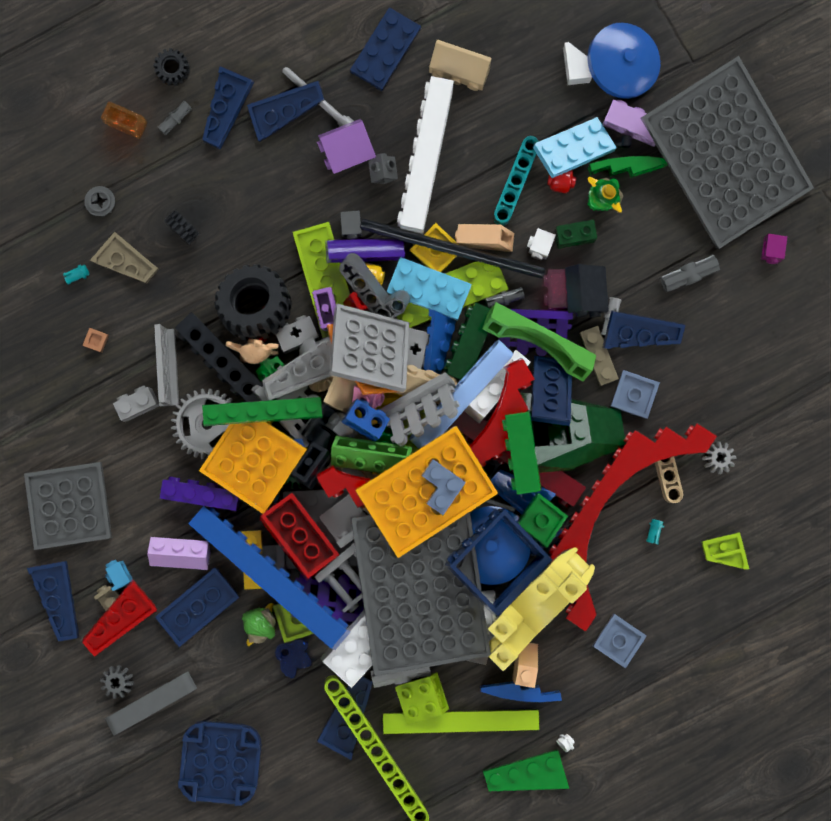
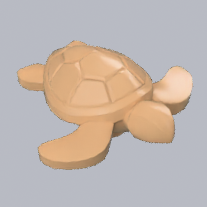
[225,339,278,364]

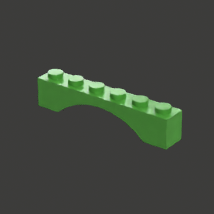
[482,302,596,381]

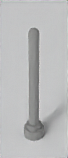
[283,67,354,127]

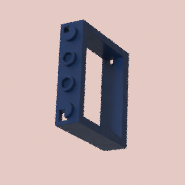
[445,508,552,617]

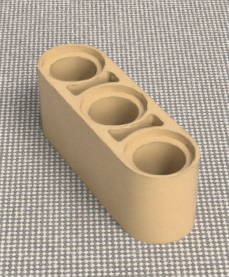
[655,456,683,503]

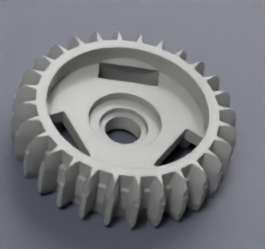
[171,389,233,459]

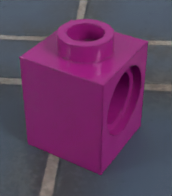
[761,234,788,264]

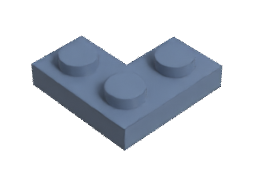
[421,459,466,515]

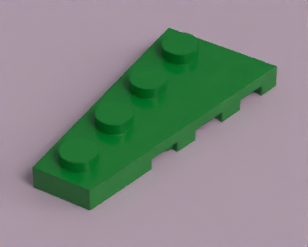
[483,749,569,791]

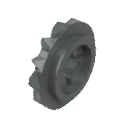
[85,186,115,216]

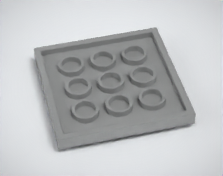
[329,304,409,392]

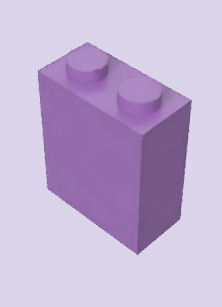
[317,119,376,174]

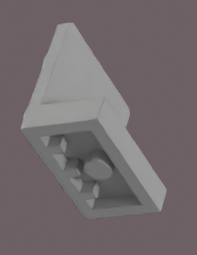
[320,494,366,548]

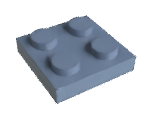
[610,370,660,419]
[592,613,646,668]

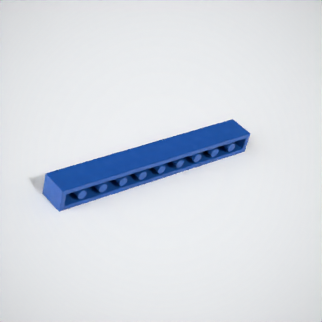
[189,506,351,650]

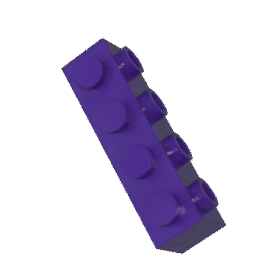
[159,476,241,511]

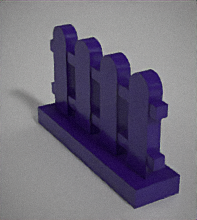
[494,309,573,356]
[291,573,364,623]

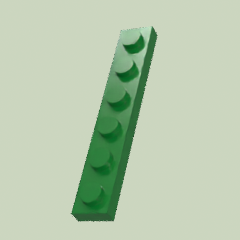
[202,397,322,426]

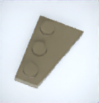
[90,232,159,284]

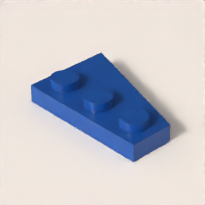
[491,469,556,514]

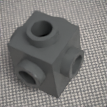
[368,153,398,184]

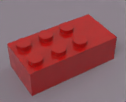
[260,493,339,581]

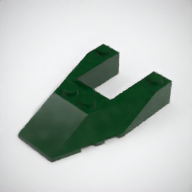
[520,393,626,473]

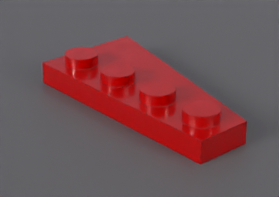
[82,580,157,657]

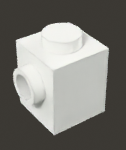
[527,228,555,260]

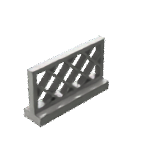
[154,324,179,407]

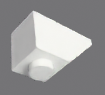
[563,42,592,85]

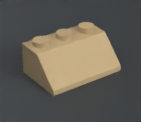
[429,40,491,91]

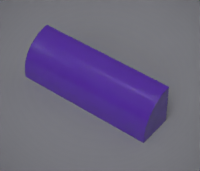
[325,238,405,263]

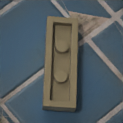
[579,326,619,386]

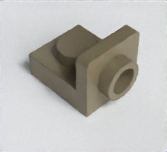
[94,585,120,611]

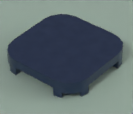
[178,721,262,806]

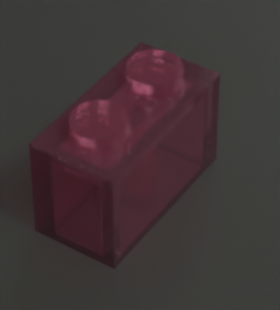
[543,269,568,310]

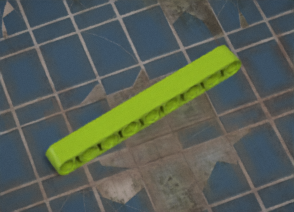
[324,675,429,821]

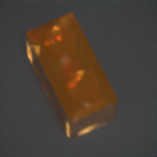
[101,101,148,139]

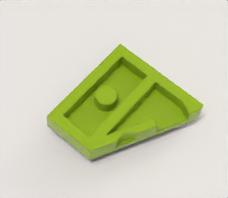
[701,532,749,570]

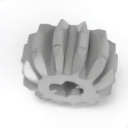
[702,442,736,474]

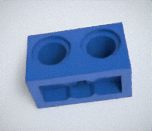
[341,399,390,441]

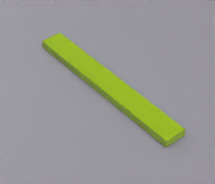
[383,709,539,734]

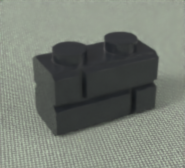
[291,442,331,490]

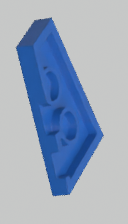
[424,309,456,375]

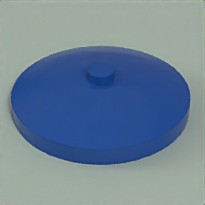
[587,23,661,99]
[470,506,530,585]

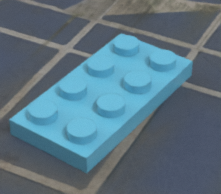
[533,117,617,178]
[387,257,472,321]

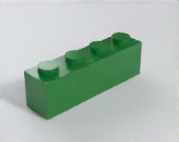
[502,411,542,494]

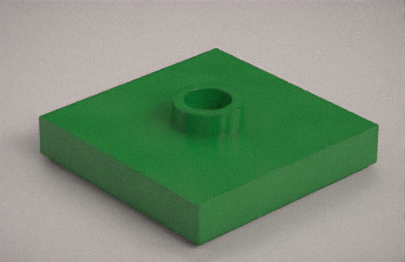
[517,493,568,548]

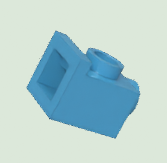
[106,560,133,591]

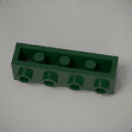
[443,302,490,381]

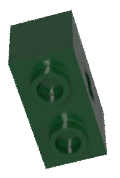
[554,220,597,249]

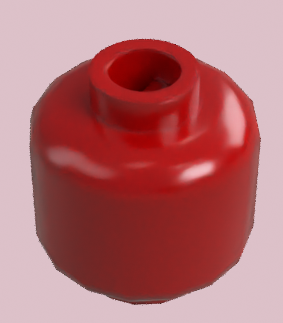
[547,170,576,193]

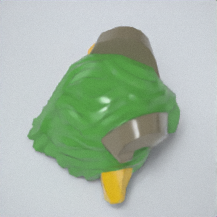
[242,603,276,646]

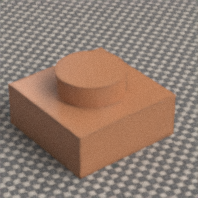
[83,328,109,353]

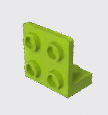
[395,672,449,724]

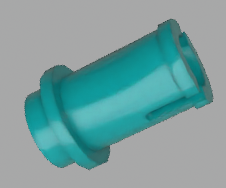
[63,264,89,284]
[646,519,664,544]

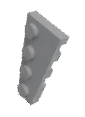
[262,337,333,400]

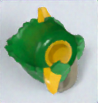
[588,177,623,212]

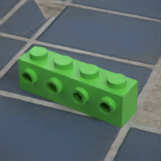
[331,436,413,474]

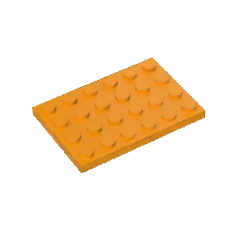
[355,426,498,558]

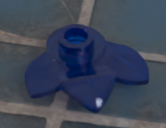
[275,640,312,678]

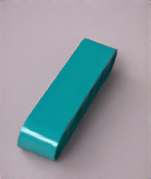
[493,136,539,226]

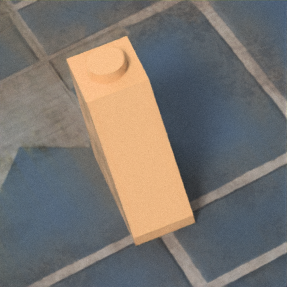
[455,224,514,252]
[512,643,538,688]

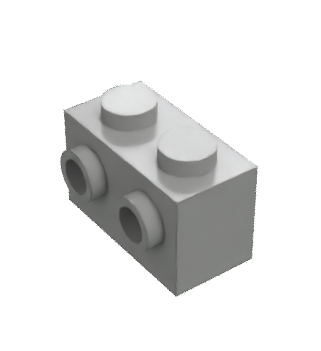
[113,386,159,422]

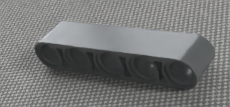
[105,671,197,736]

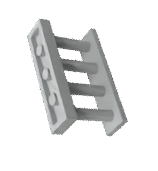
[314,543,362,613]

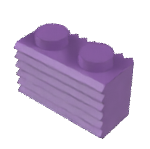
[312,287,336,331]

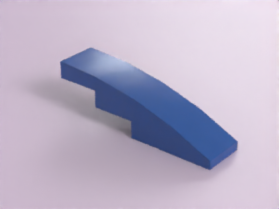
[480,681,562,702]

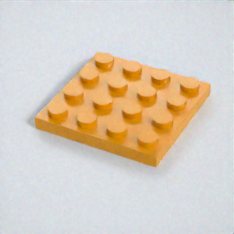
[199,422,307,514]

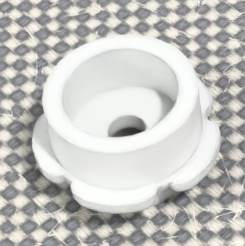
[557,734,574,752]

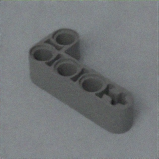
[339,253,410,318]

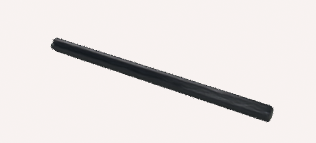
[360,219,545,279]

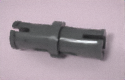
[157,101,193,135]
[485,287,525,309]

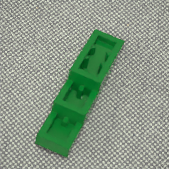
[588,156,667,178]

